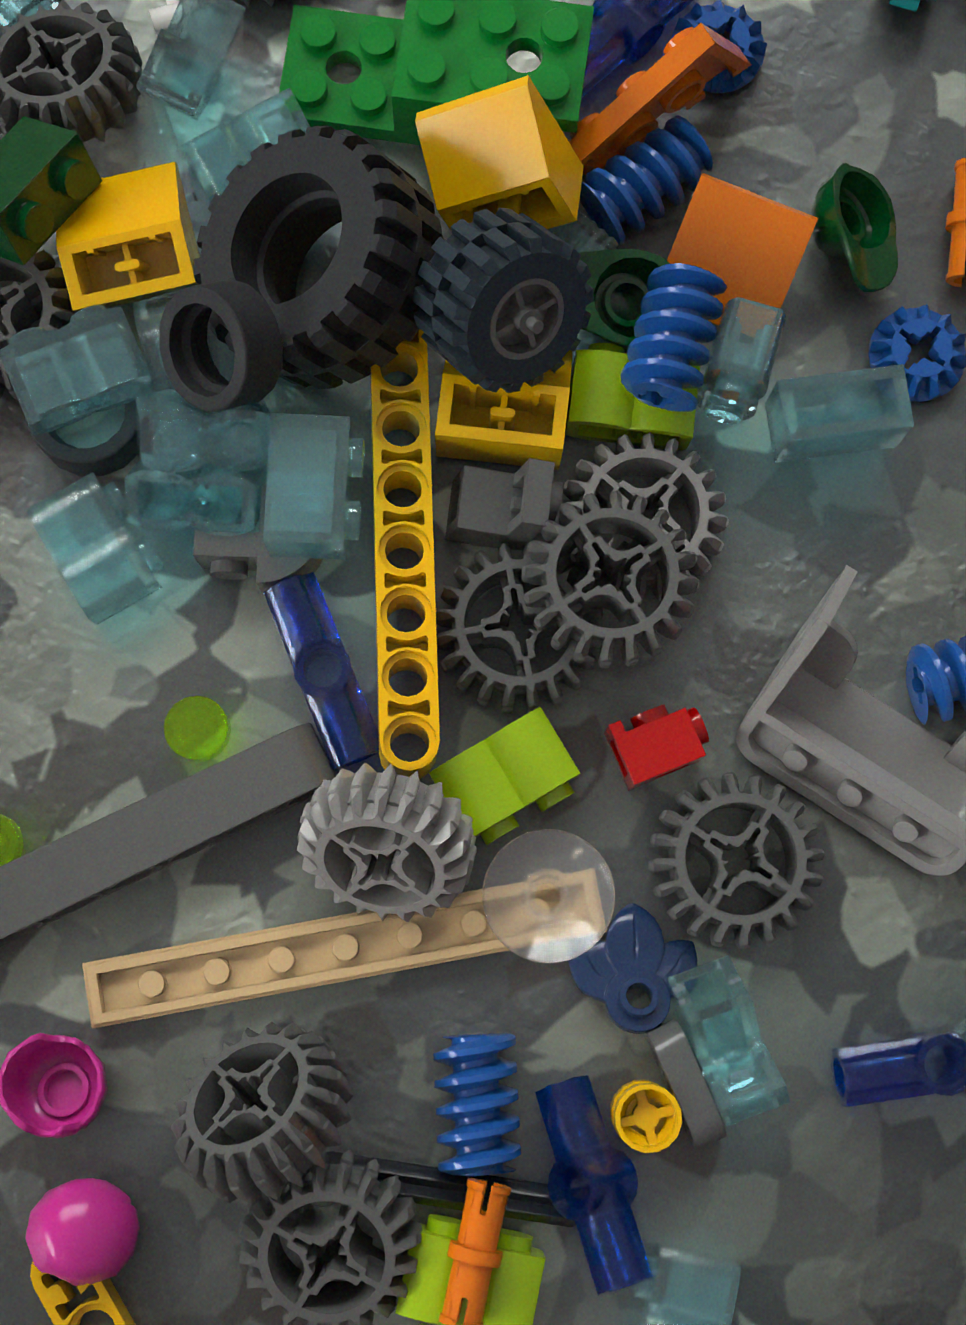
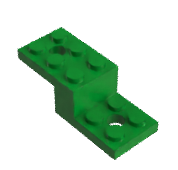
[275,0,594,146]

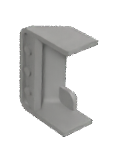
[736,565,966,876]

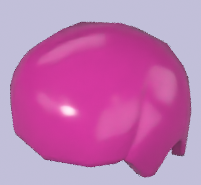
[0,1033,108,1138]
[25,1178,140,1286]

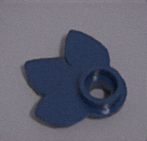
[567,903,697,1034]

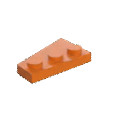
[569,23,751,175]

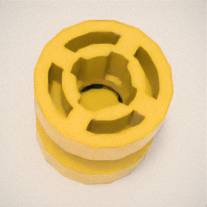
[610,1079,682,1153]

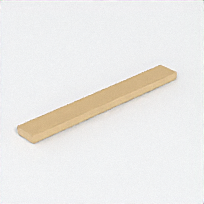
[82,868,607,1029]

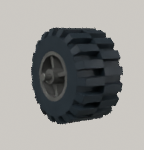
[413,208,594,393]

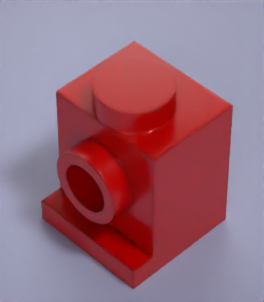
[604,704,709,791]

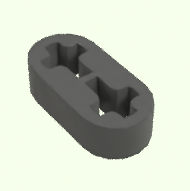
[645,1019,727,1150]

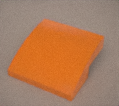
[667,173,818,344]

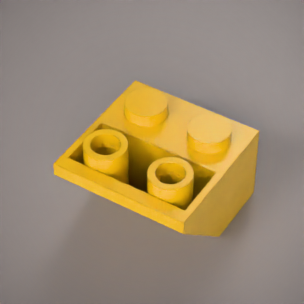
[415,75,584,231]
[56,162,200,312]
[435,350,573,470]

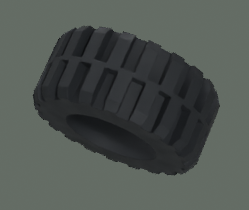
[194,126,443,389]

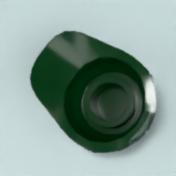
[811,163,898,293]
[579,249,669,346]

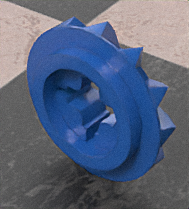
[671,0,767,93]
[868,304,966,402]

